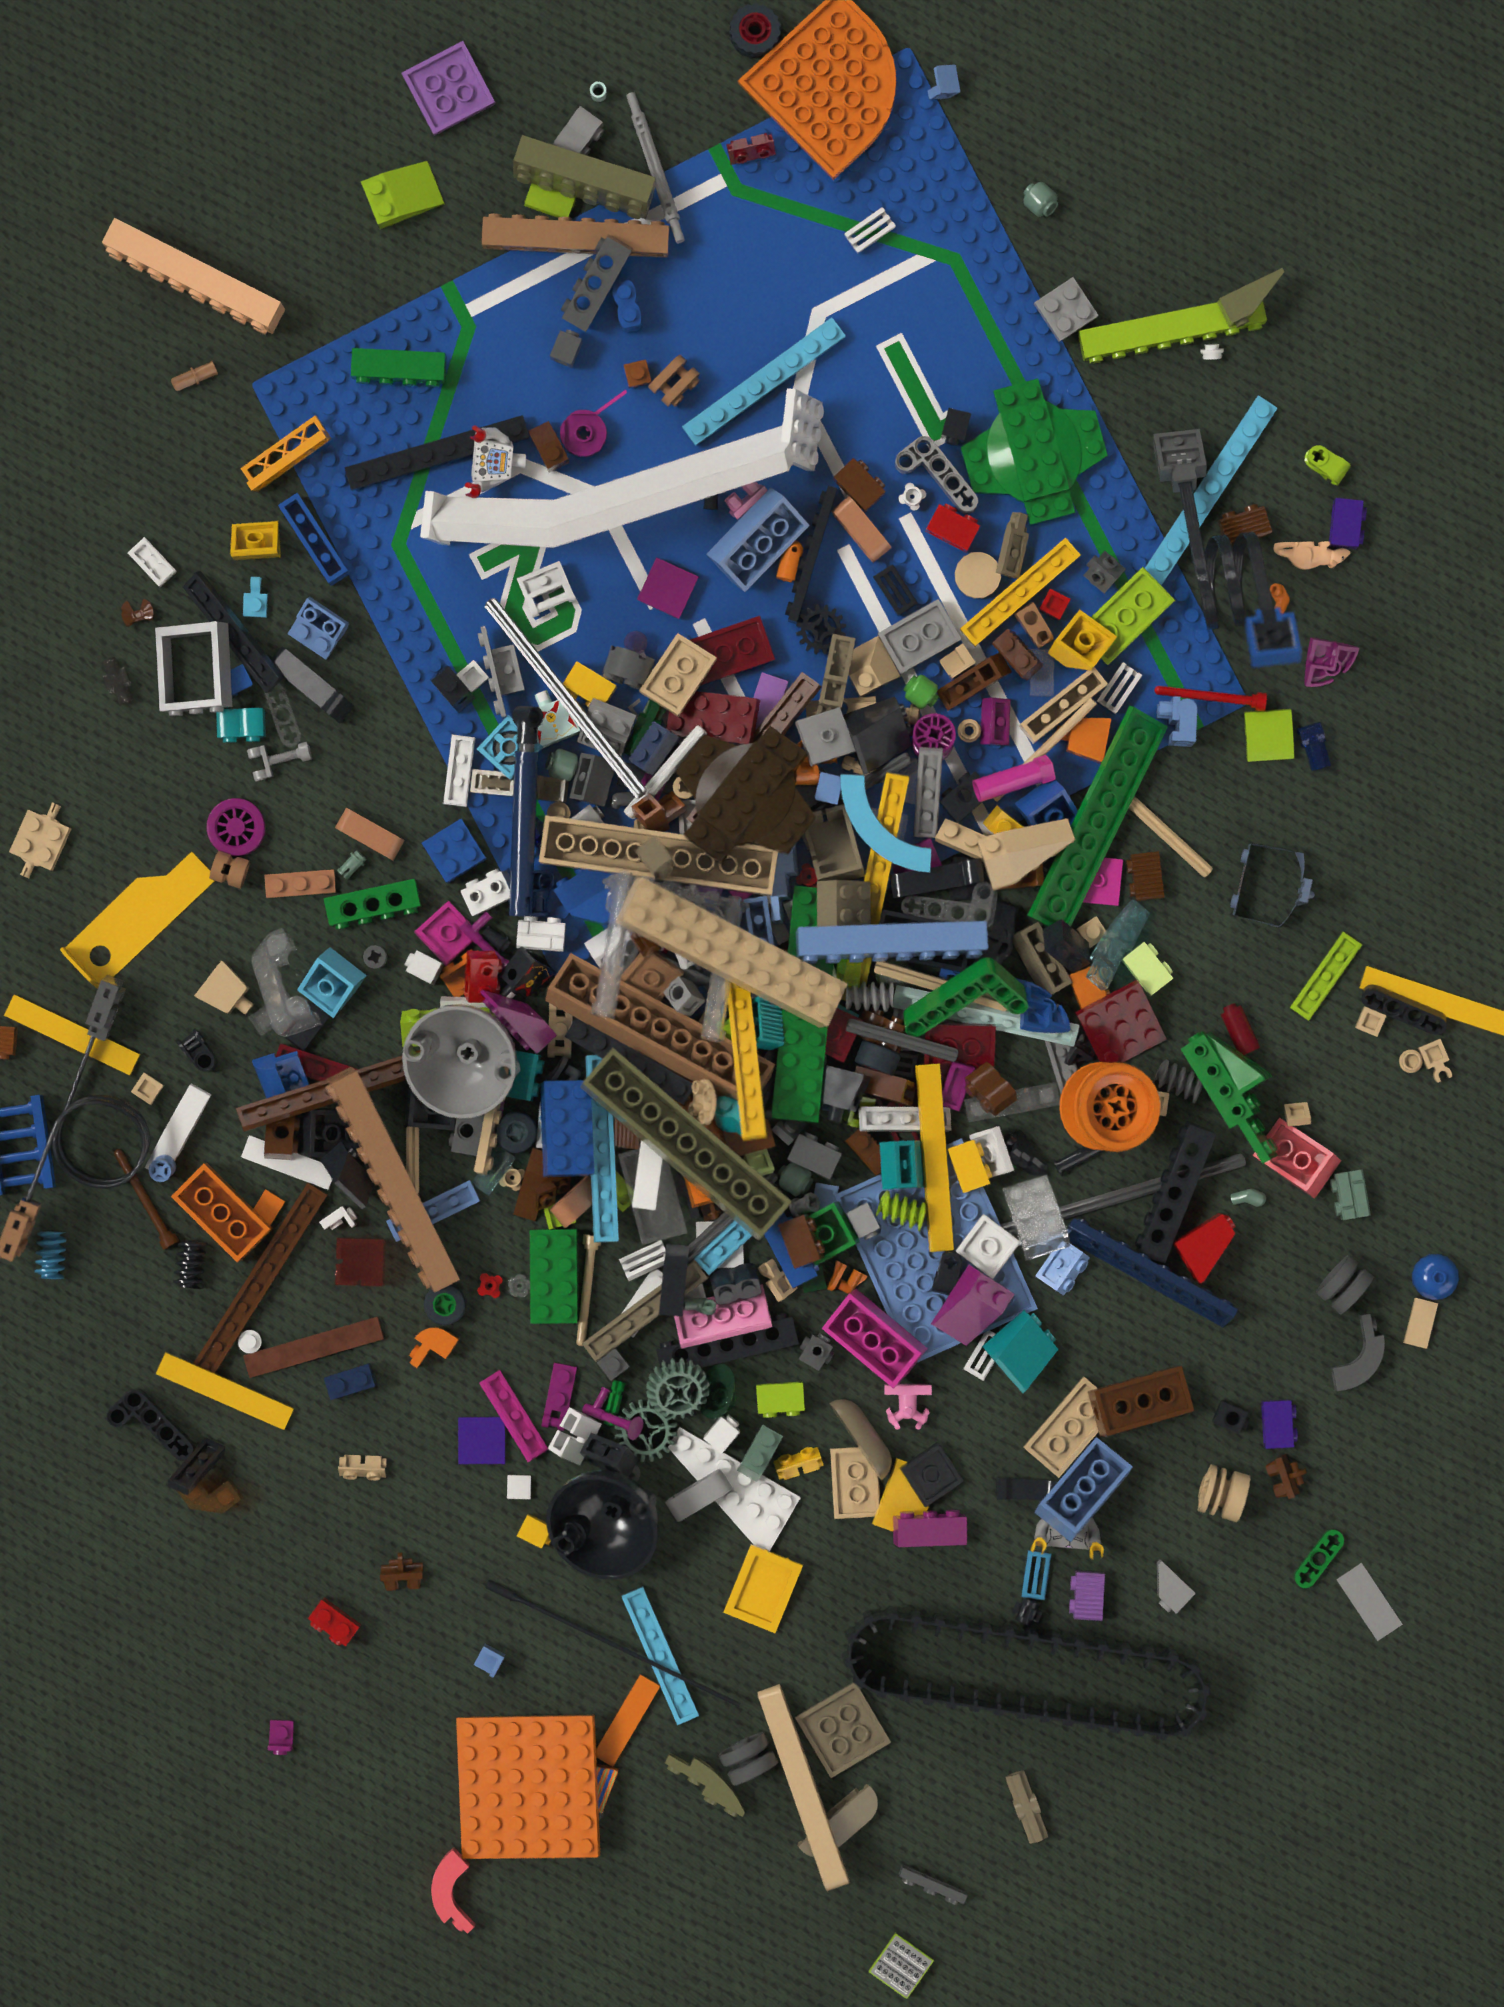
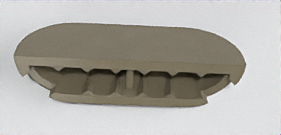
[829,1399,892,1481]
[798,1784,878,1857]

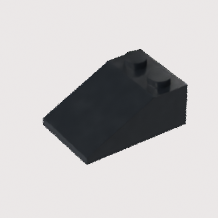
[300,1108,359,1157]

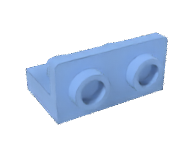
[1036,1238,1090,1295]

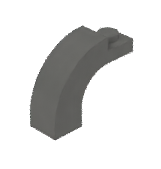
[1330,1313,1385,1391]

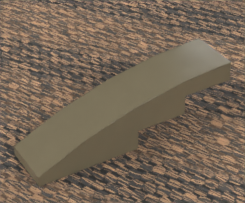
[817,634,856,714]
[470,769,569,803]

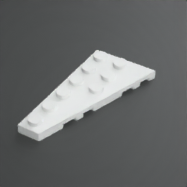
[668,1427,801,1551]

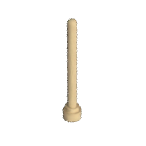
[576,1234,601,1346]

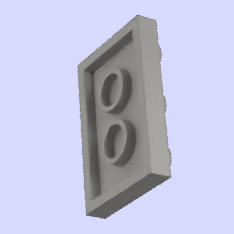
[878,599,961,674]

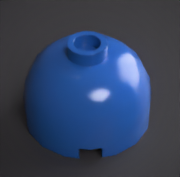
[1412,1254,1459,1300]

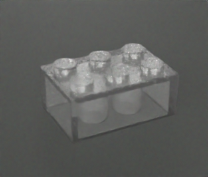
[1002,1175,1070,1260]

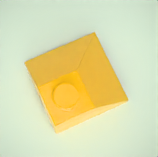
[1048,610,1117,671]

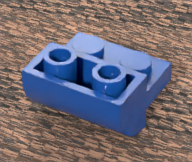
[252,1051,310,1098]

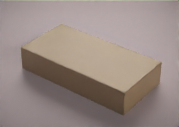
[1403,1298,1438,1349]

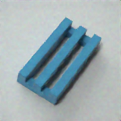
[1021,1550,1051,1600]

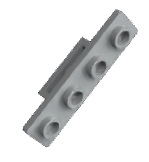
[478,626,525,719]

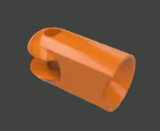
[776,540,803,582]

